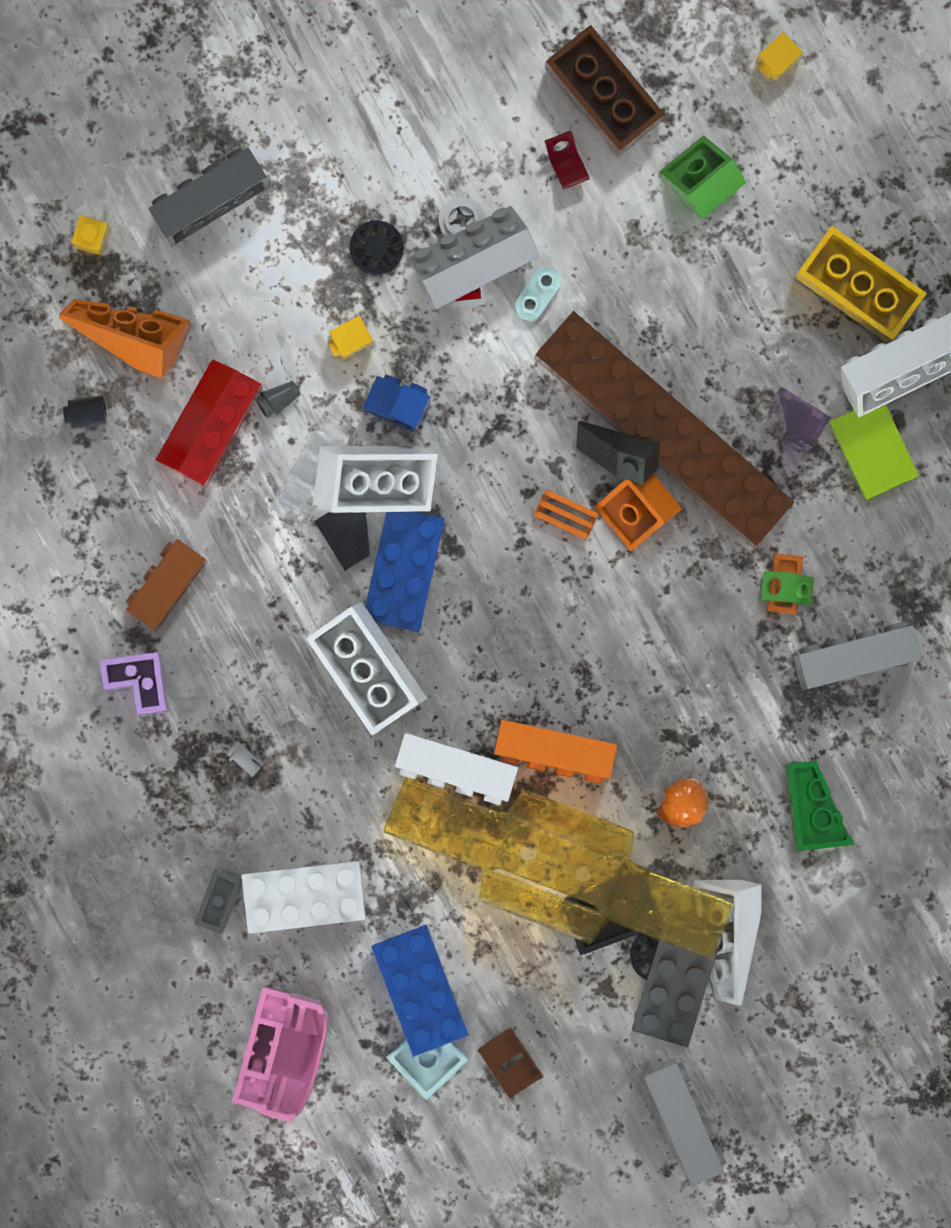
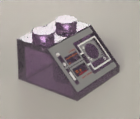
[772,387,831,454]

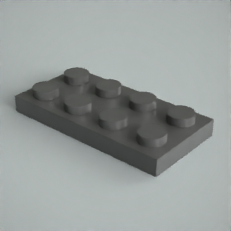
[632,919,722,1047]

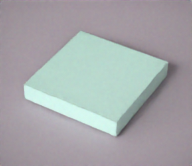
[386,1039,469,1100]

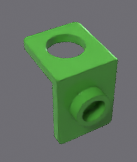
[761,571,814,606]

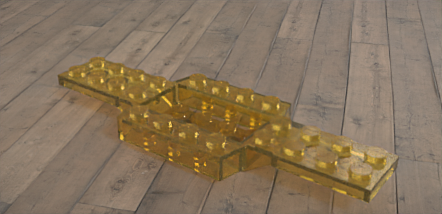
[383,777,734,960]

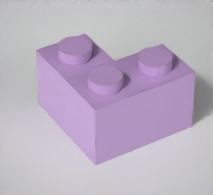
[99,652,169,715]

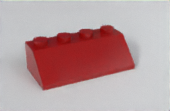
[155,359,263,488]

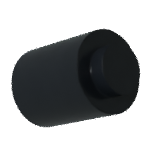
[63,395,107,429]

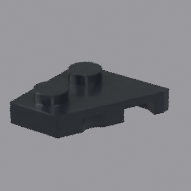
[314,512,370,571]

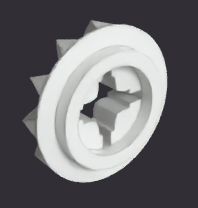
[439,197,485,236]

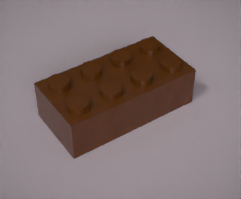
[545,25,665,157]

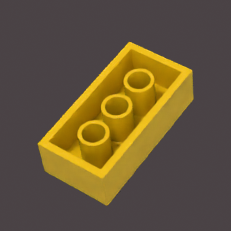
[794,226,927,344]

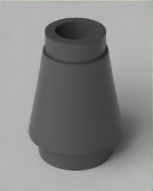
[255,380,301,419]

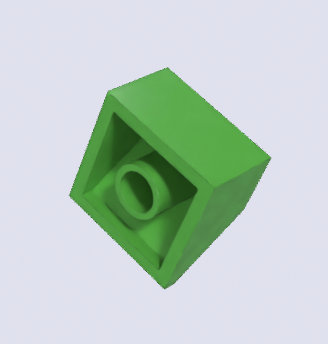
[659,135,747,219]

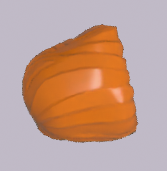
[657,778,709,828]

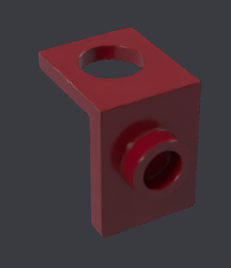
[544,130,590,190]

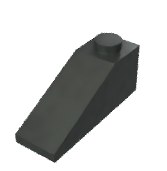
[576,421,660,484]

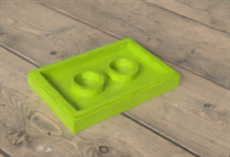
[829,404,919,501]

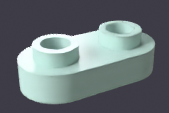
[515,267,561,321]

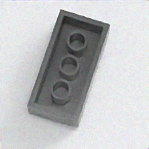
[148,147,270,247]

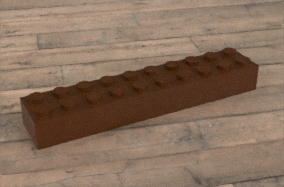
[534,310,795,549]

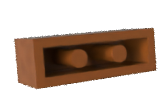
[126,539,208,632]

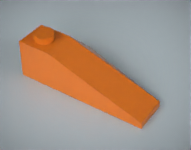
[59,299,190,378]

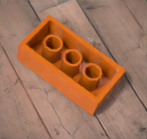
[493,719,617,784]

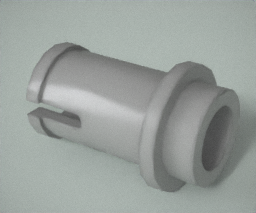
[226,741,264,777]

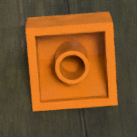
[594,473,682,552]

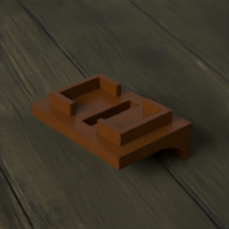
[477,1027,544,1098]

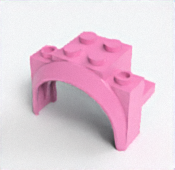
[232,986,328,1122]

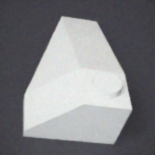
[694,879,762,1005]

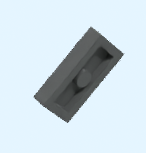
[194,869,242,934]

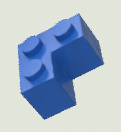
[363,374,431,434]

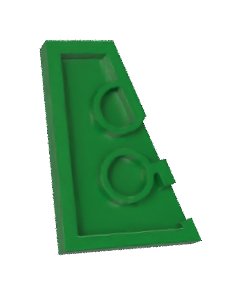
[785,761,855,851]

